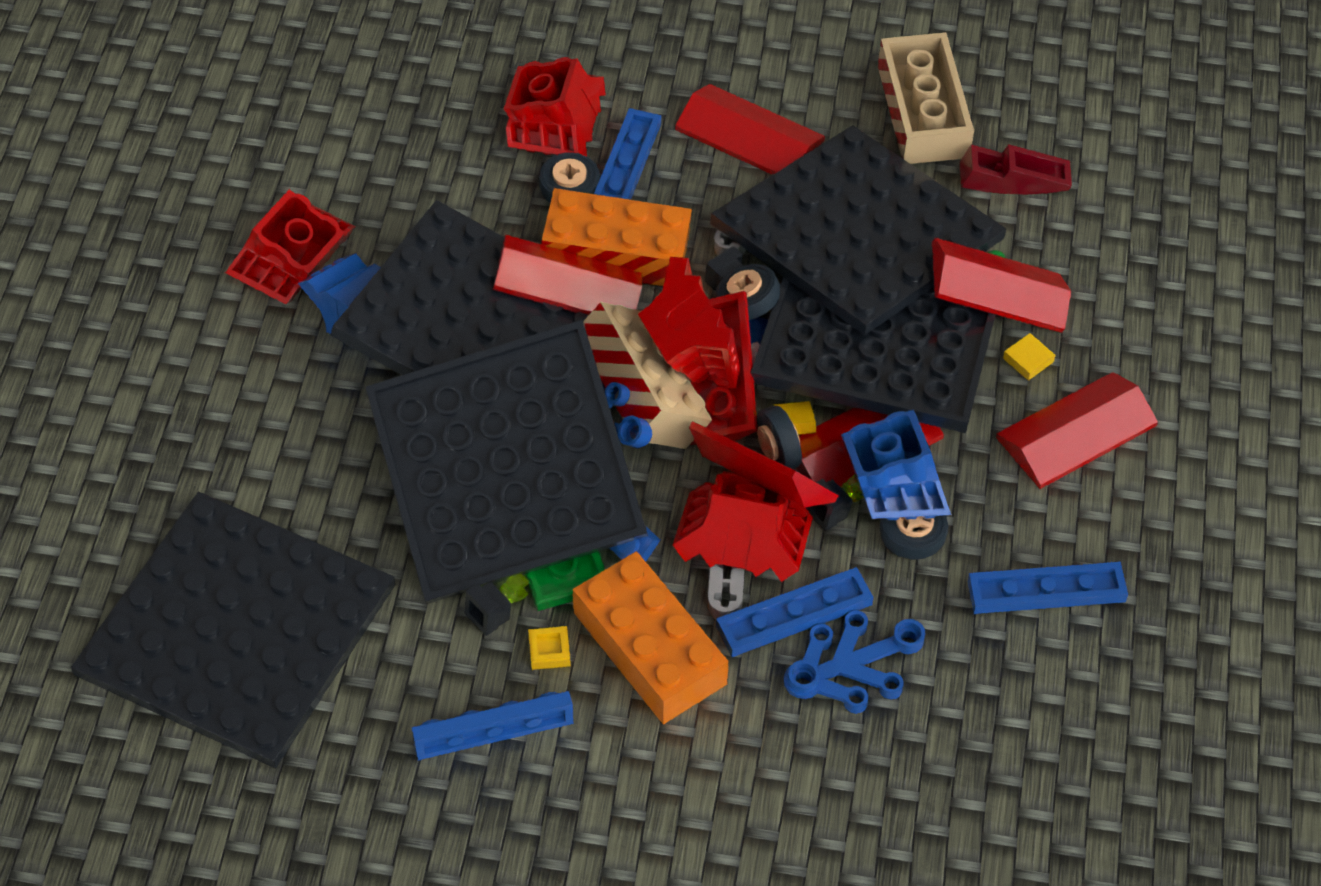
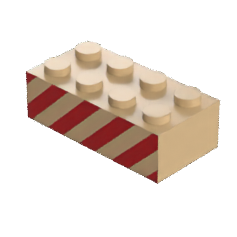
[878,32,974,164]
[583,302,712,449]

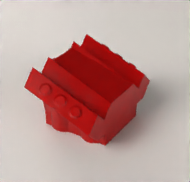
[504,57,606,156]
[225,189,356,304]
[638,256,740,389]
[673,471,813,582]

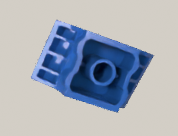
[298,253,381,334]
[841,409,951,521]

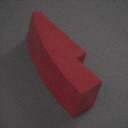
[960,144,1072,195]

